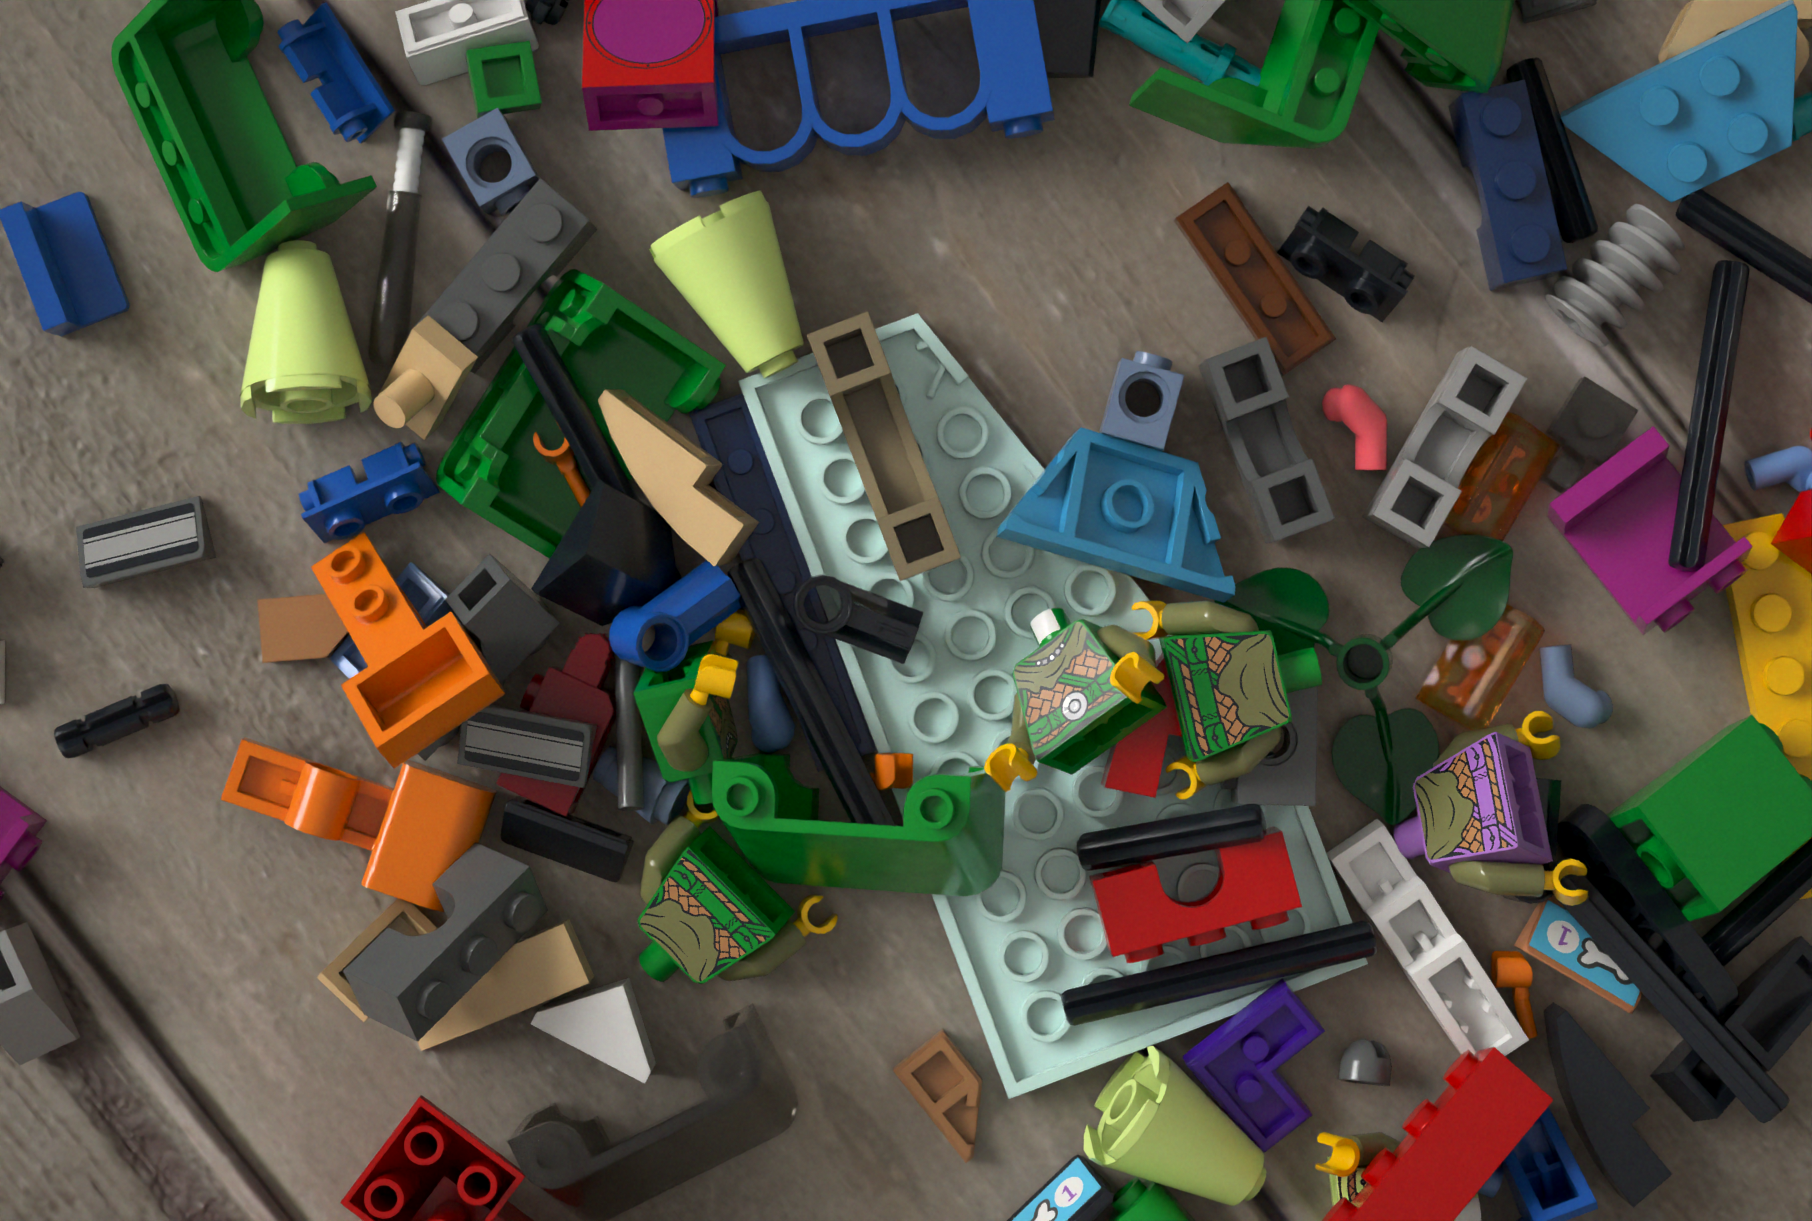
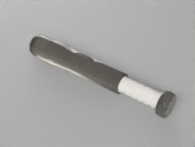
[368,111,433,367]

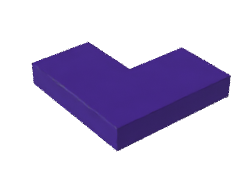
[1182,978,1325,1153]

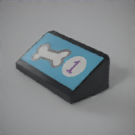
[1007,1155,1114,1221]

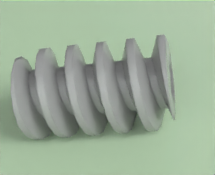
[1545,204,1685,347]

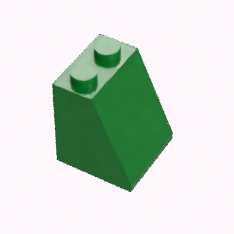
[1607,715,1812,921]

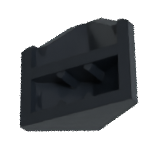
[531,479,677,626]

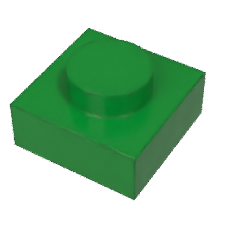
[465,41,542,118]

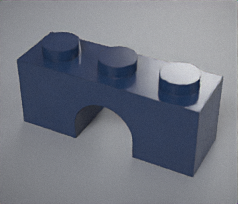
[1448,80,1567,291]

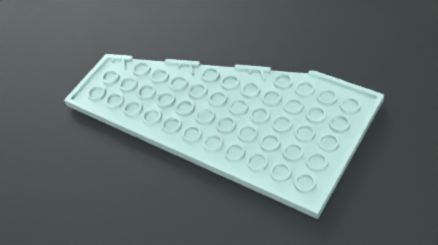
[738,313,1368,1099]

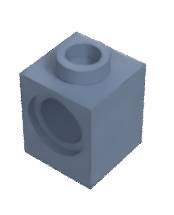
[442,108,540,216]
[1099,351,1184,451]

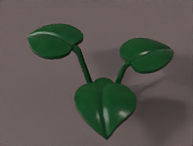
[1214,534,1513,825]

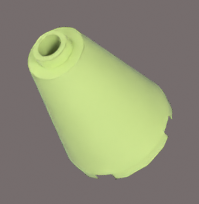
[649,190,804,379]
[240,240,372,424]
[1084,1046,1267,1206]

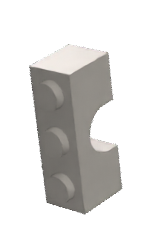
[1362,346,1527,549]

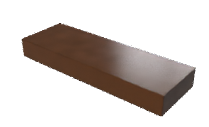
[1174,182,1336,377]

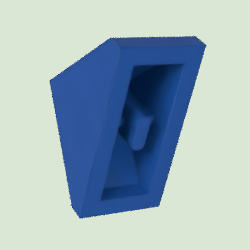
[1501,1106,1598,1221]

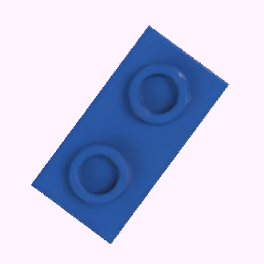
[277,2,395,143]
[299,441,440,543]

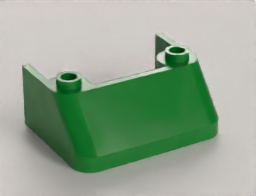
[111,0,377,272]
[1129,0,1379,149]

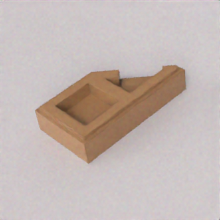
[257,594,349,663]
[893,1029,983,1163]

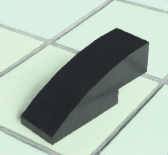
[1650,936,1812,1122]
[1544,1002,1672,1208]

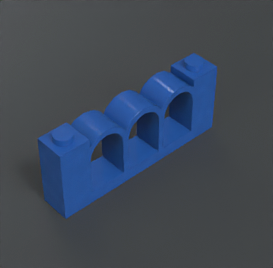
[662,0,1055,198]

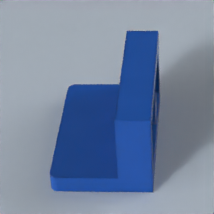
[0,192,130,336]

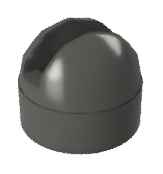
[1339,1039,1392,1086]

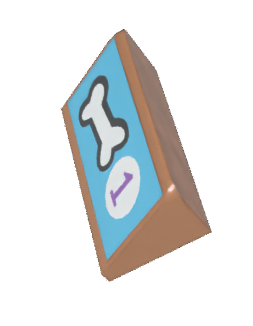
[1514,896,1642,1014]

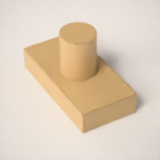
[373,315,478,440]

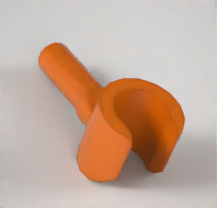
[533,423,591,508]
[869,753,913,790]
[1491,951,1538,1039]

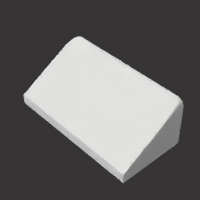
[395,0,539,85]

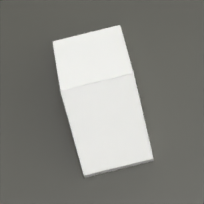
[531,978,656,1084]

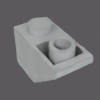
[0,922,80,1066]

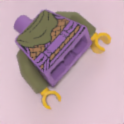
[1394,711,1588,906]

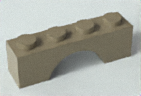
[807,311,961,581]

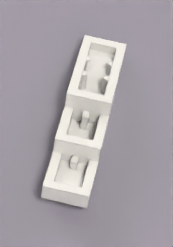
[1326,819,1529,1056]

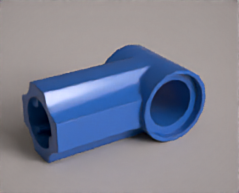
[609,560,741,672]

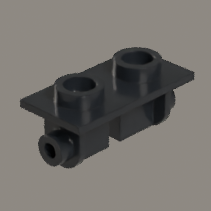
[1277,205,1415,322]

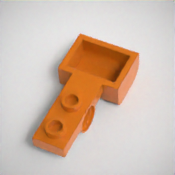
[311,532,506,769]
[220,738,497,912]

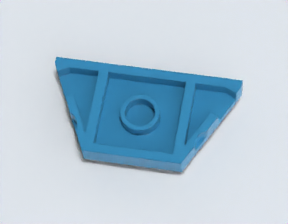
[1561,0,1798,203]
[996,427,1236,603]

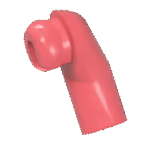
[1322,384,1387,471]

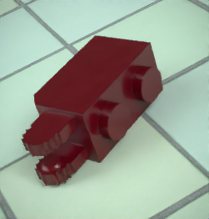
[496,633,616,816]

